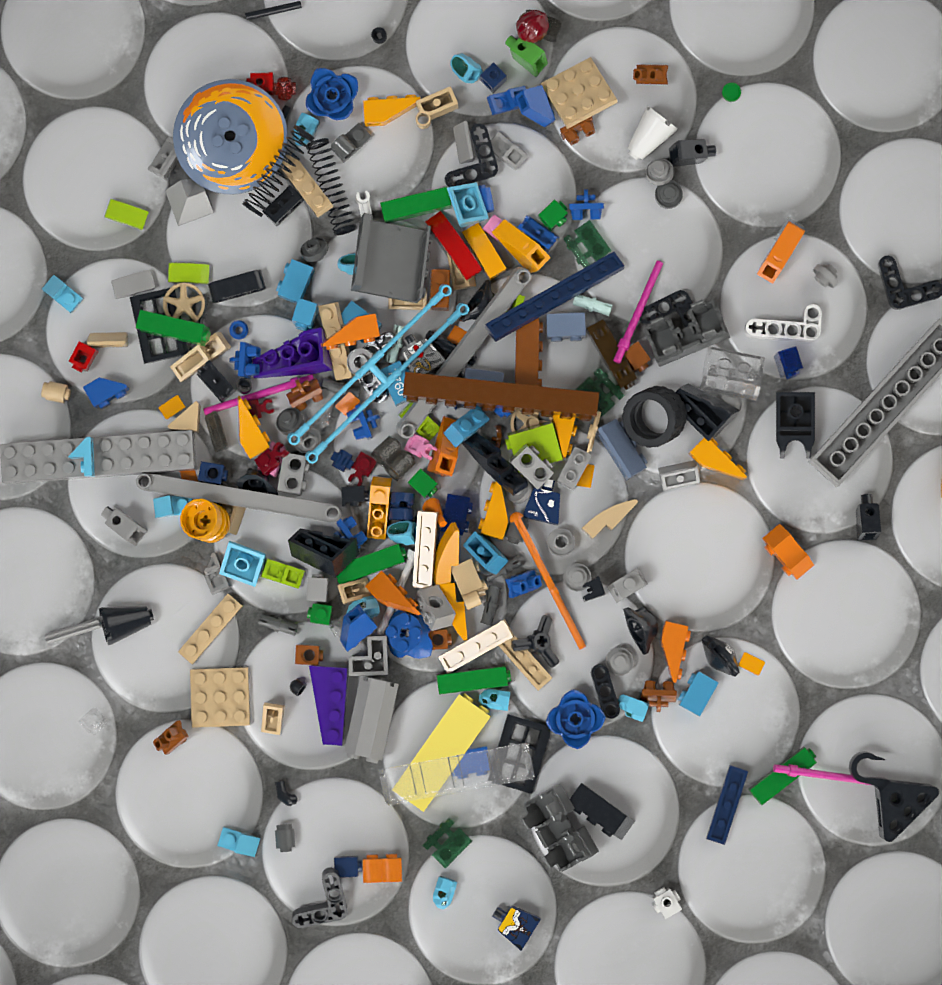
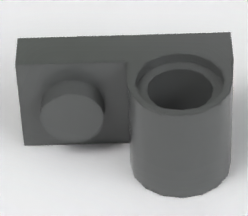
[331,123,372,163]

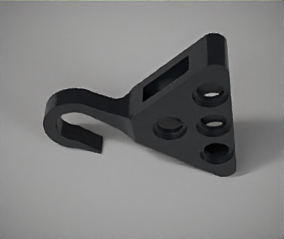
[849,751,939,842]

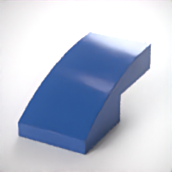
[487,86,526,115]

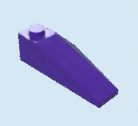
[252,327,332,379]

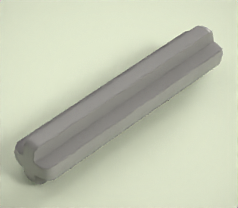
[45,618,101,644]

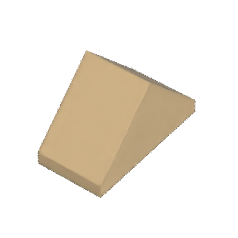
[167,401,201,432]
[337,578,372,605]
[261,702,285,735]

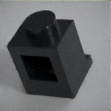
[341,486,369,508]

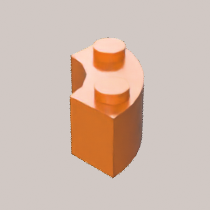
[762,524,814,580]

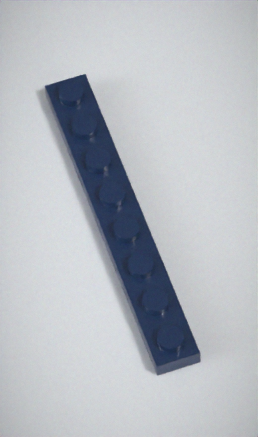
[485,252,625,342]

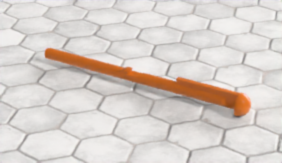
[510,512,586,650]

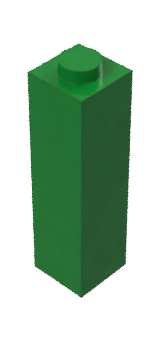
[380,187,452,223]
[135,310,210,346]
[337,544,407,585]
[437,666,511,695]
[748,747,817,805]

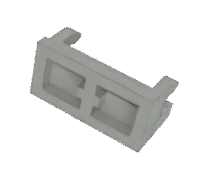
[148,136,178,180]

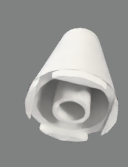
[628,106,678,160]

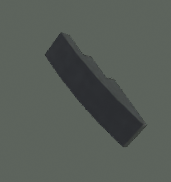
[462,432,528,496]

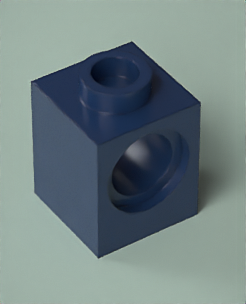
[480,62,507,93]
[198,461,228,485]
[334,856,362,877]

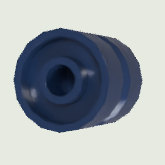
[389,492,415,521]

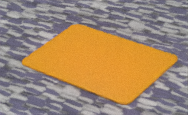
[159,395,185,419]
[577,464,595,488]
[738,652,765,675]

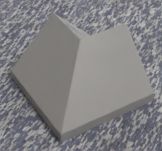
[165,179,214,226]

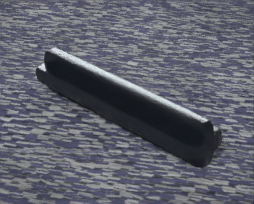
[425,330,477,366]

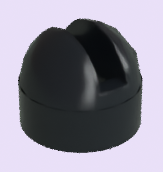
[371,27,387,44]
[236,378,252,395]
[289,679,306,696]

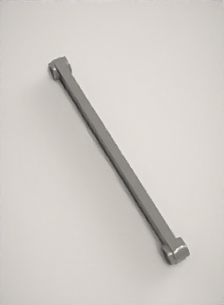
[396,267,531,438]
[136,473,342,523]

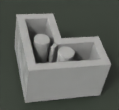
[349,636,389,676]

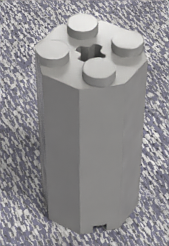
[344,676,399,763]

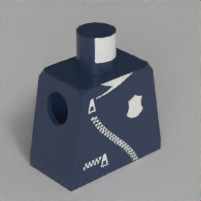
[523,479,560,526]

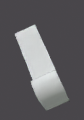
[744,304,822,343]

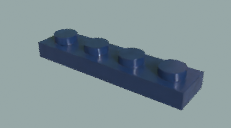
[706,765,748,845]

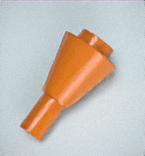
[422,498,447,527]

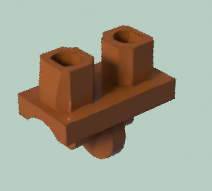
[633,65,668,85]
[560,116,595,146]
[286,378,323,411]
[641,680,677,712]
[153,720,189,755]

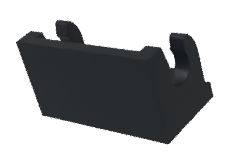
[262,185,304,227]
[197,360,236,403]
[582,576,605,602]

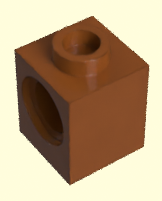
[624,341,651,372]
[428,630,452,650]
[295,645,323,665]

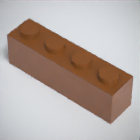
[515,318,543,386]

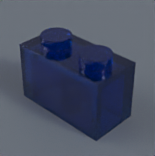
[774,346,803,380]
[440,494,473,536]

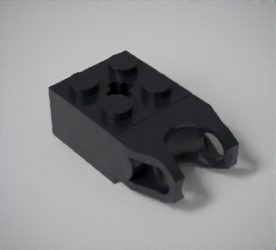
[776,392,815,459]

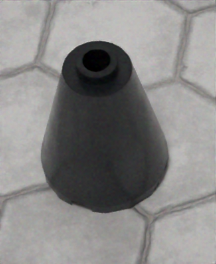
[99,606,154,645]

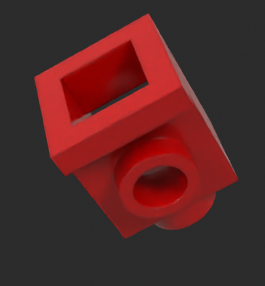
[246,72,274,95]
[69,341,99,373]

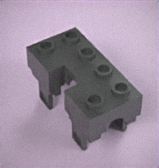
[644,299,731,367]
[521,783,599,872]

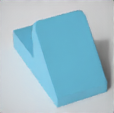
[42,275,83,313]
[68,437,95,477]
[153,495,192,518]
[217,827,261,857]

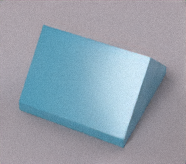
[447,182,489,228]
[219,541,266,587]

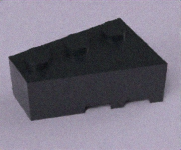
[675,384,740,441]
[288,528,360,578]
[570,783,635,840]

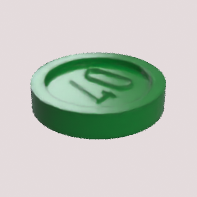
[722,83,741,102]

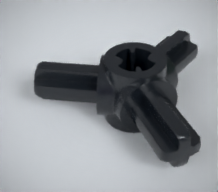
[511,615,559,668]

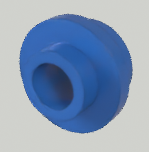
[229,320,249,340]

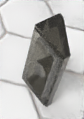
[205,411,229,452]

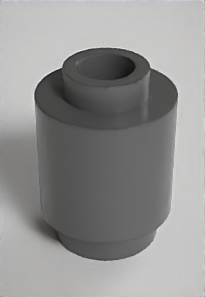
[505,517,529,545]
[275,824,295,852]

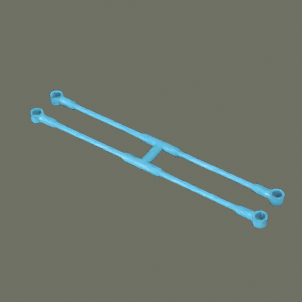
[287,284,469,464]

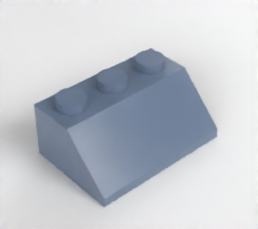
[596,419,648,481]

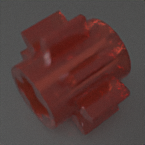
[273,77,296,100]

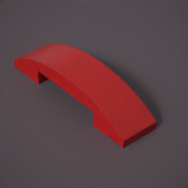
[425,211,482,281]

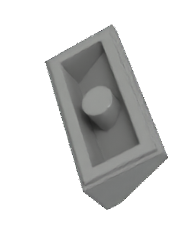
[453,121,474,164]
[658,460,700,491]

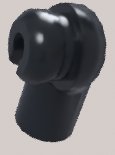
[275,781,298,806]

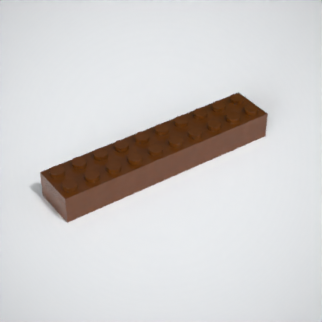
[403,372,599,421]

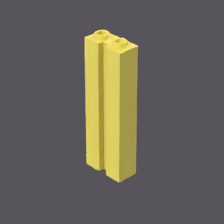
[392,693,491,812]

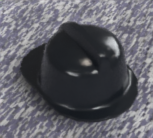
[237,468,278,495]

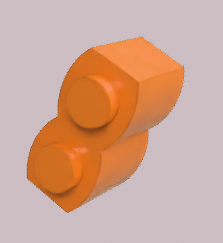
[363,854,402,883]

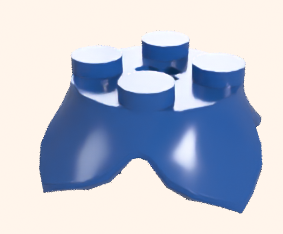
[306,68,358,120]
[385,610,433,659]
[546,690,606,749]

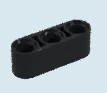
[208,270,266,303]
[590,664,620,719]

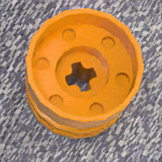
[180,498,230,543]

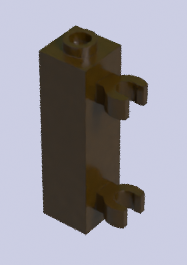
[586,319,638,390]

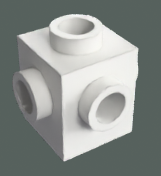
[652,887,682,919]

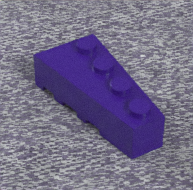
[309,666,349,746]

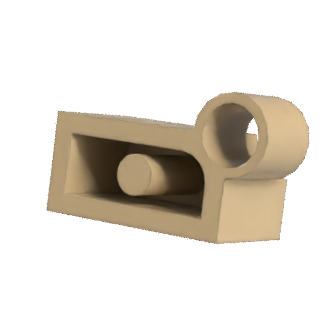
[415,86,458,129]
[451,559,488,610]

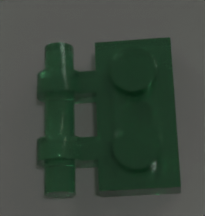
[563,220,611,268]
[575,368,625,418]
[422,818,473,869]

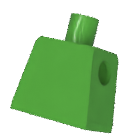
[505,35,548,77]

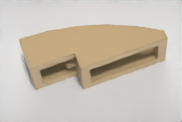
[170,332,231,382]
[582,499,638,539]

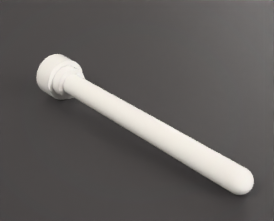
[376,549,415,636]

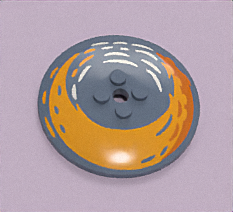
[173,79,288,195]

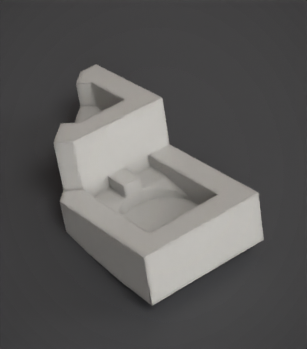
[204,552,230,595]

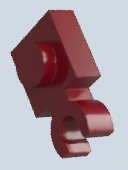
[247,398,275,419]
[254,442,289,476]
[348,451,378,486]

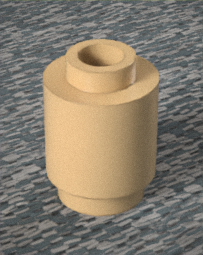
[41,381,71,403]

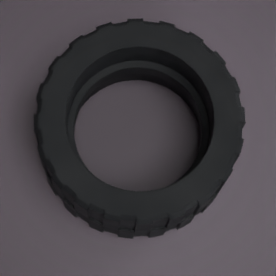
[622,386,687,448]

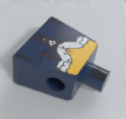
[492,906,541,951]

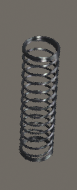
[242,125,315,217]
[306,138,357,236]

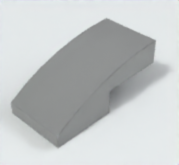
[485,132,528,170]
[111,270,155,299]

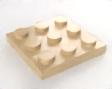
[540,57,618,129]
[190,667,250,727]

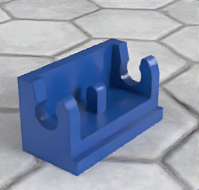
[517,215,559,253]

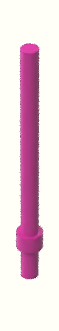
[613,261,663,363]
[203,374,314,416]
[773,764,870,785]

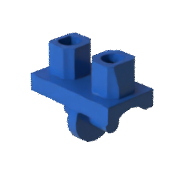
[569,189,604,220]
[229,342,261,379]
[346,404,380,440]
[334,516,367,549]
[505,570,542,598]

